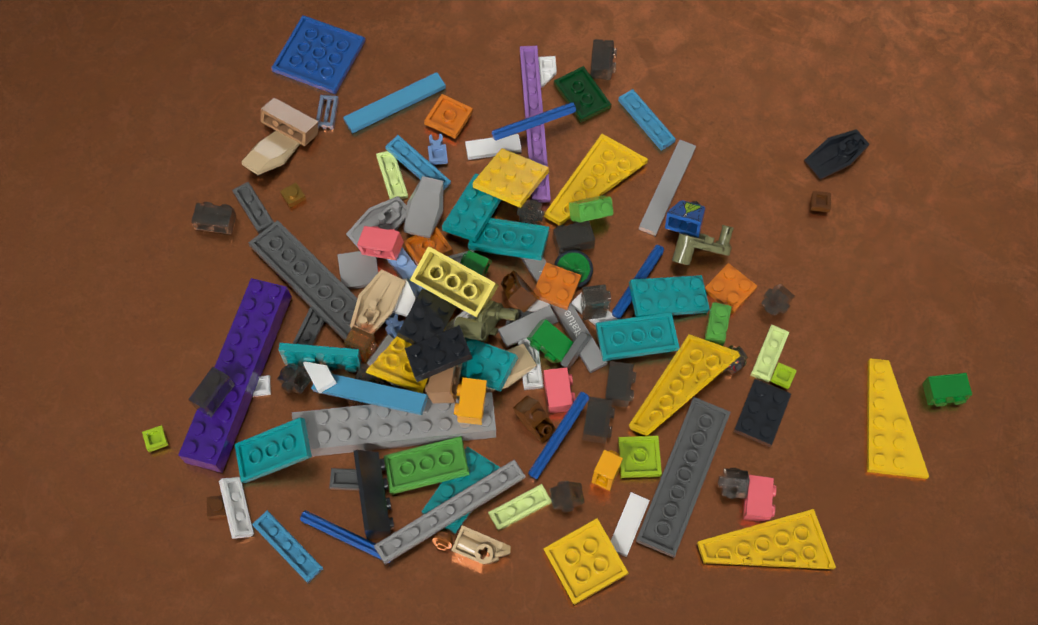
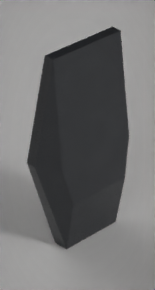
[804,129,870,180]

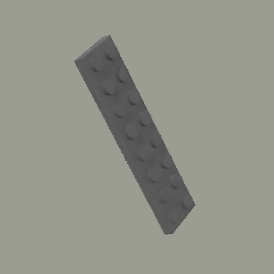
[248,220,361,344]
[636,397,731,558]

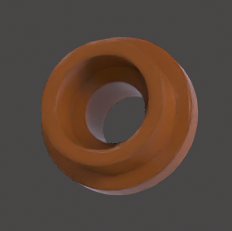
[433,532,453,550]

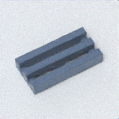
[316,95,339,130]

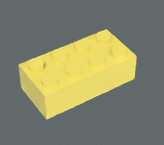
[410,246,499,318]

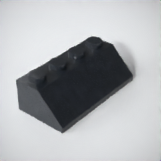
[353,450,394,540]

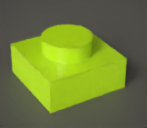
[770,362,797,389]
[142,425,169,452]

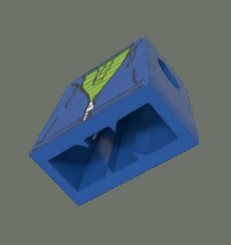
[665,200,705,238]

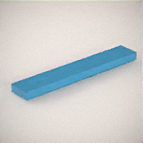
[343,72,446,134]
[311,374,428,415]

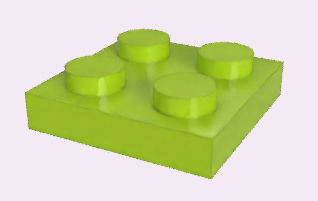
[618,436,662,478]

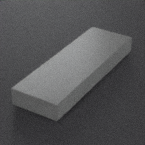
[498,305,558,347]

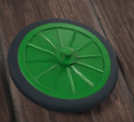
[554,250,593,288]

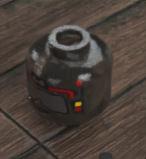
[723,345,748,374]

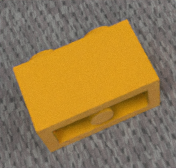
[454,378,487,425]
[591,450,623,491]

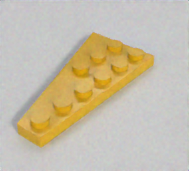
[544,134,648,226]
[366,294,452,393]
[629,334,740,436]
[867,358,929,479]
[697,509,836,569]

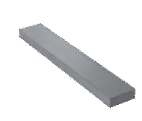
[639,140,696,236]

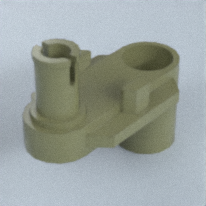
[672,225,734,265]
[454,300,519,342]

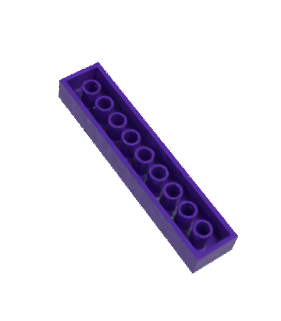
[178,278,292,473]

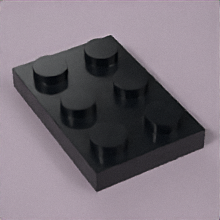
[397,288,456,345]
[405,325,473,382]
[733,379,791,447]

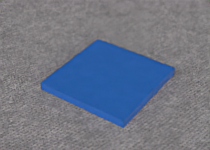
[271,15,366,94]

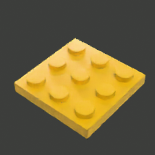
[473,148,549,208]
[543,518,629,605]

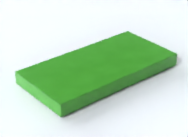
[384,436,470,495]

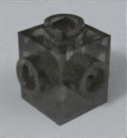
[517,199,545,225]
[761,284,795,316]
[277,364,311,394]
[718,468,750,499]
[550,481,585,512]

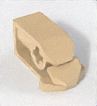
[451,525,511,565]

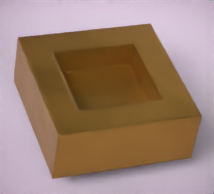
[280,183,306,208]

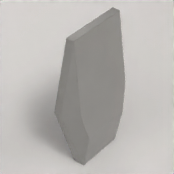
[404,176,443,238]
[346,196,407,249]

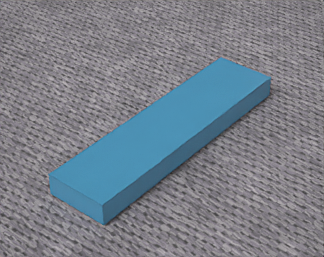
[618,89,676,150]
[385,135,451,191]
[252,510,323,583]

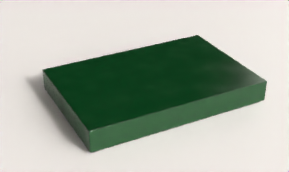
[554,66,612,123]

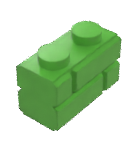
[569,196,613,222]
[704,302,731,346]

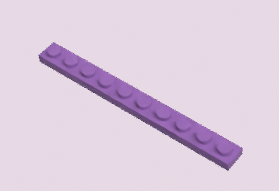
[520,46,551,203]

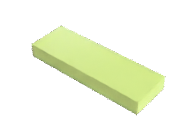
[376,151,408,200]
[750,324,789,383]
[488,484,552,531]

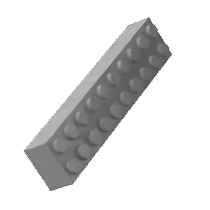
[292,392,496,456]

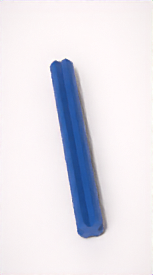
[492,102,576,141]
[612,244,664,319]
[528,391,589,479]
[300,510,391,563]

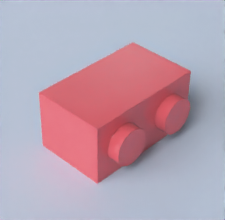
[357,226,404,261]
[543,368,575,414]
[743,475,776,522]

